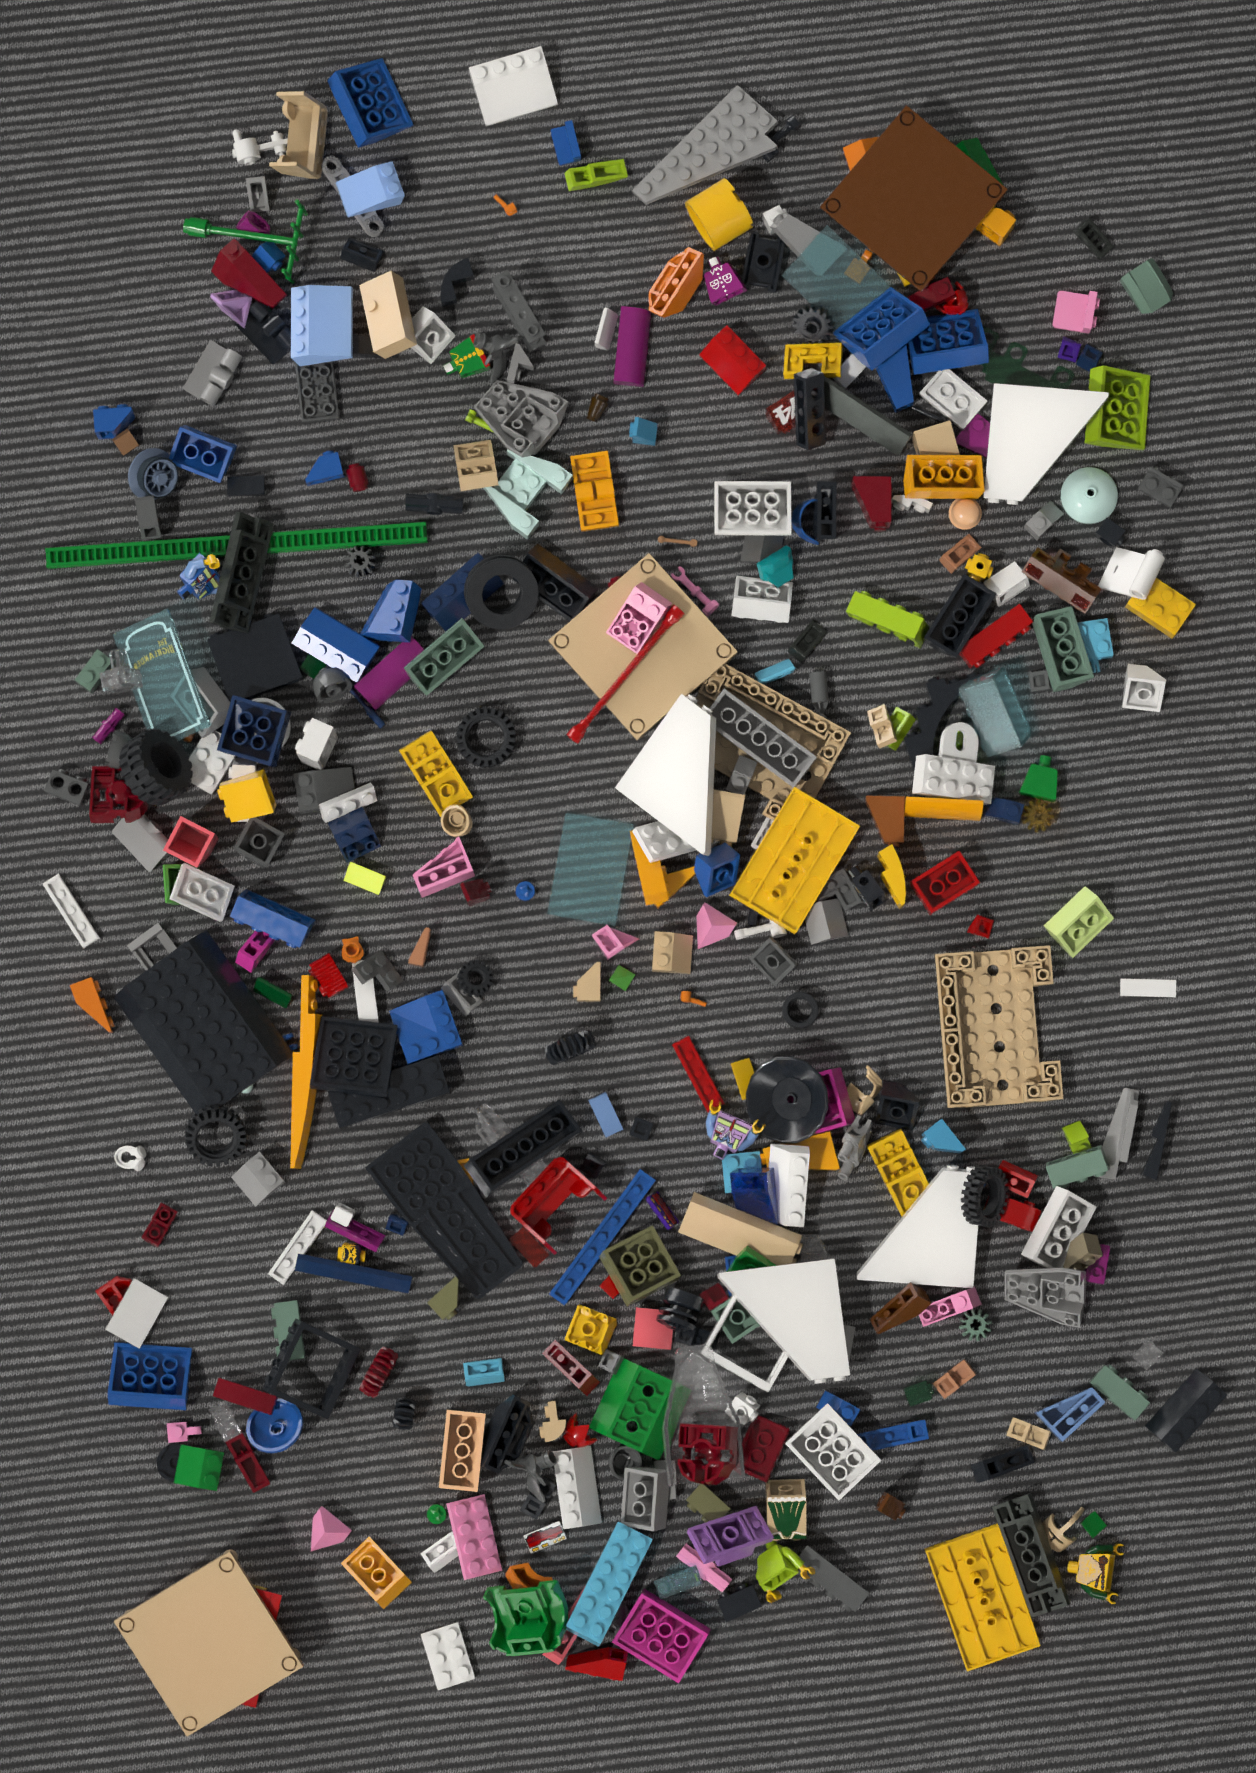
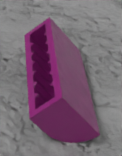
[614,306,651,387]
[354,637,424,711]

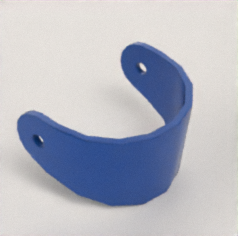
[791,499,820,545]

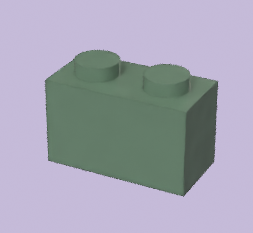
[75,649,115,694]

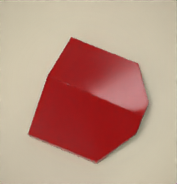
[95,1276,132,1316]

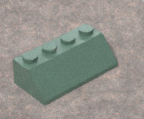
[1032,606,1094,692]
[404,618,484,696]

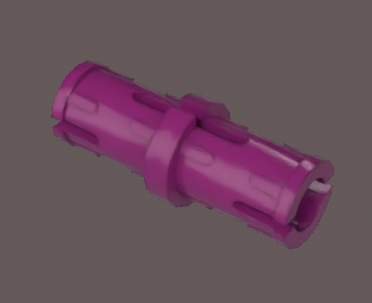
[92,707,125,745]

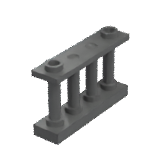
[491,270,546,353]

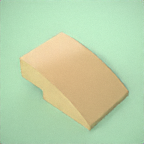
[454,440,498,491]

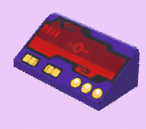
[646,1192,679,1230]

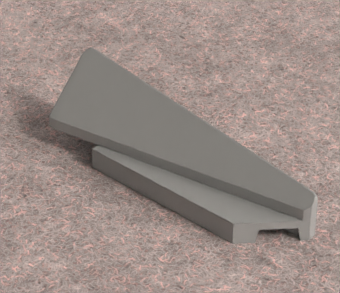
[1093,1088,1139,1181]

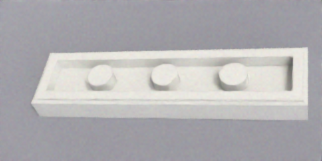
[43,874,100,948]
[268,1210,327,1285]

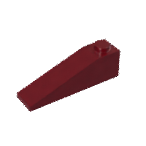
[211,238,287,308]

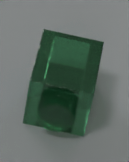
[903,1381,934,1407]

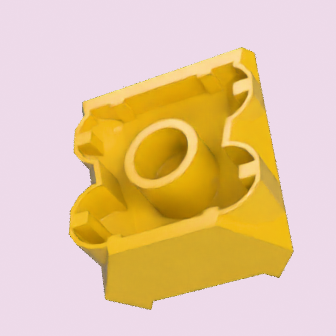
[565,1304,617,1355]

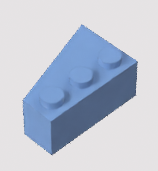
[1034,1388,1105,1442]

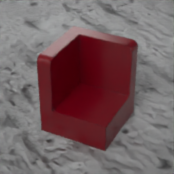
[699,1283,729,1311]

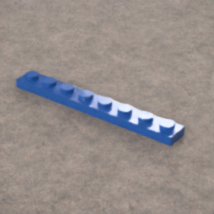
[549,1169,656,1306]

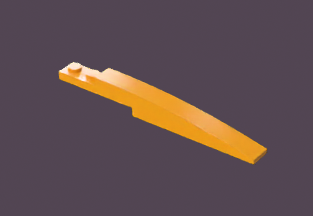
[290,975,322,1169]

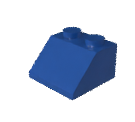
[694,843,740,897]

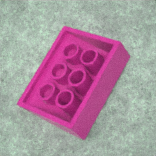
[612,1588,711,1683]

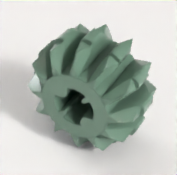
[959,1309,992,1341]

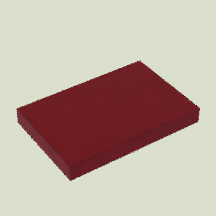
[734,1415,791,1483]

